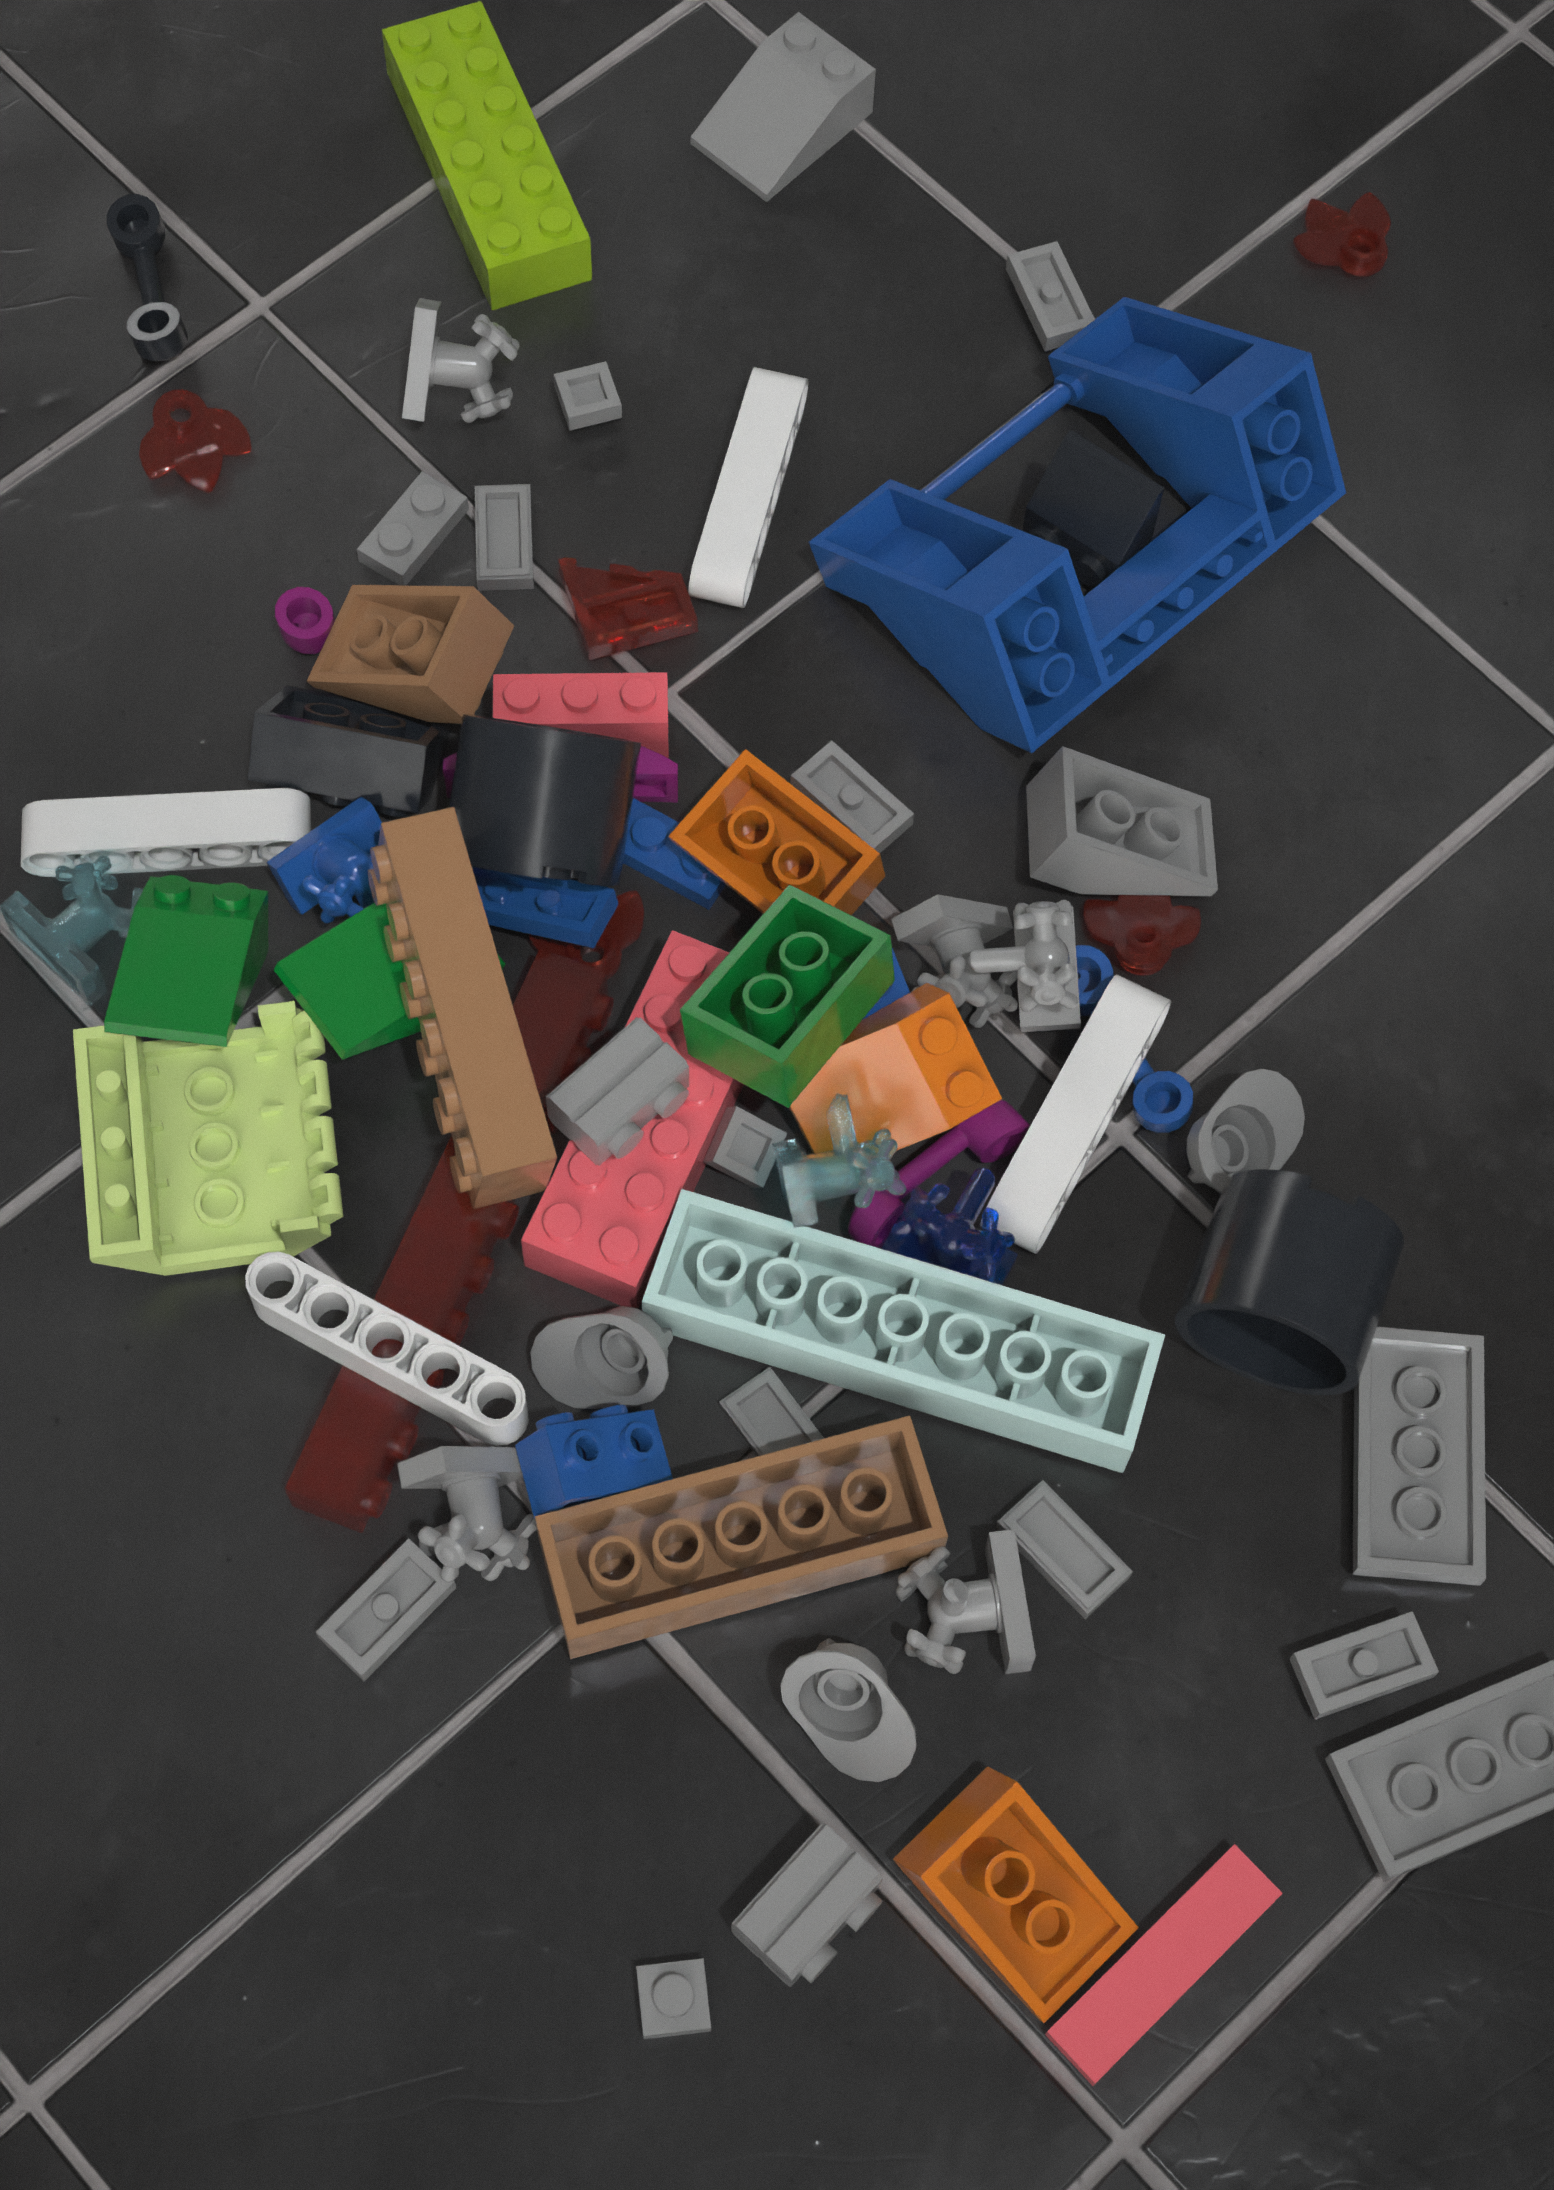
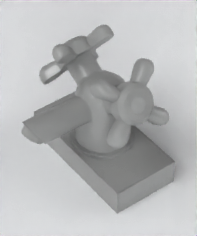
[402,298,520,423]
[892,894,1018,1028]
[968,900,1081,1032]
[398,1446,537,1582]
[896,1529,1036,1674]

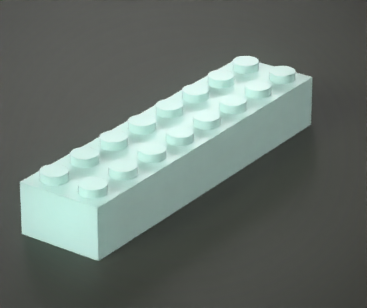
[642,1189,1165,1473]

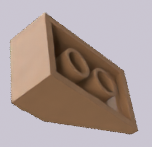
[307,585,514,724]

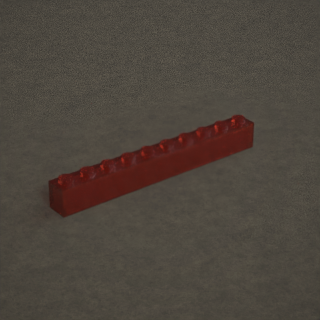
[285,948,614,1533]

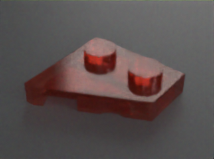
[558,557,698,660]

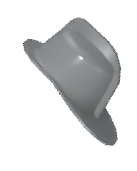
[1186,1069,1305,1194]
[530,1306,673,1409]
[780,1638,917,1782]

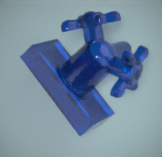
[882,1168,1018,1286]

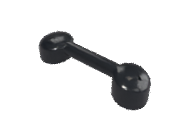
[106,194,188,361]

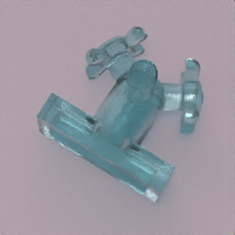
[0,855,143,1007]
[772,1093,906,1228]

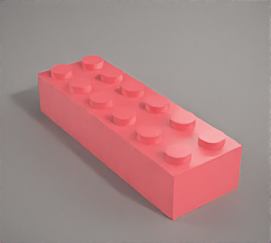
[521,930,744,1308]

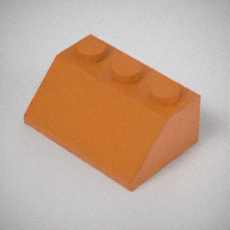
[668,749,885,916]

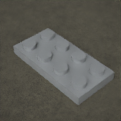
[1353,1327,1486,1586]
[1325,1660,1554,1882]

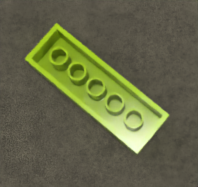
[382,1,592,310]

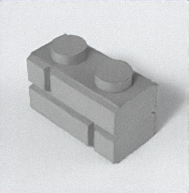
[546,1017,689,1166]
[731,1822,883,1987]

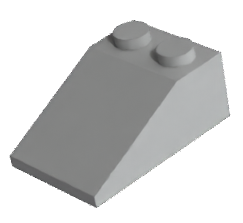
[690,12,876,202]
[1026,746,1218,896]

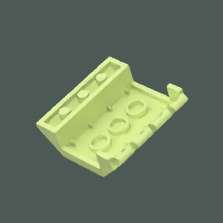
[73,1001,344,1276]

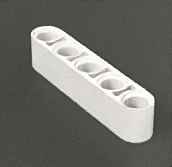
[688,367,809,608]
[21,788,311,877]
[980,974,1171,1254]
[245,1252,529,1446]

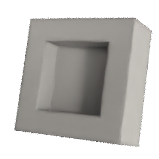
[554,361,622,431]
[703,1106,787,1189]
[636,1958,711,2039]

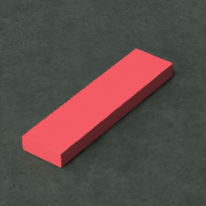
[1045,1844,1283,2086]

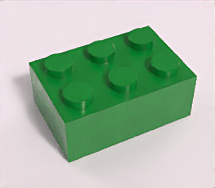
[680,884,895,1108]

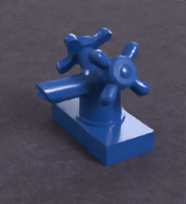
[266,796,382,923]

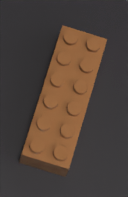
[368,807,557,1209]
[535,1416,948,1659]

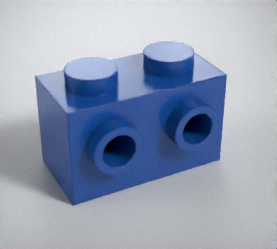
[515,1405,673,1519]

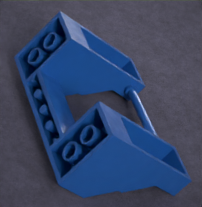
[809,297,1346,753]

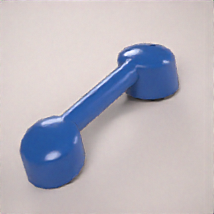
[1076,945,1193,1133]

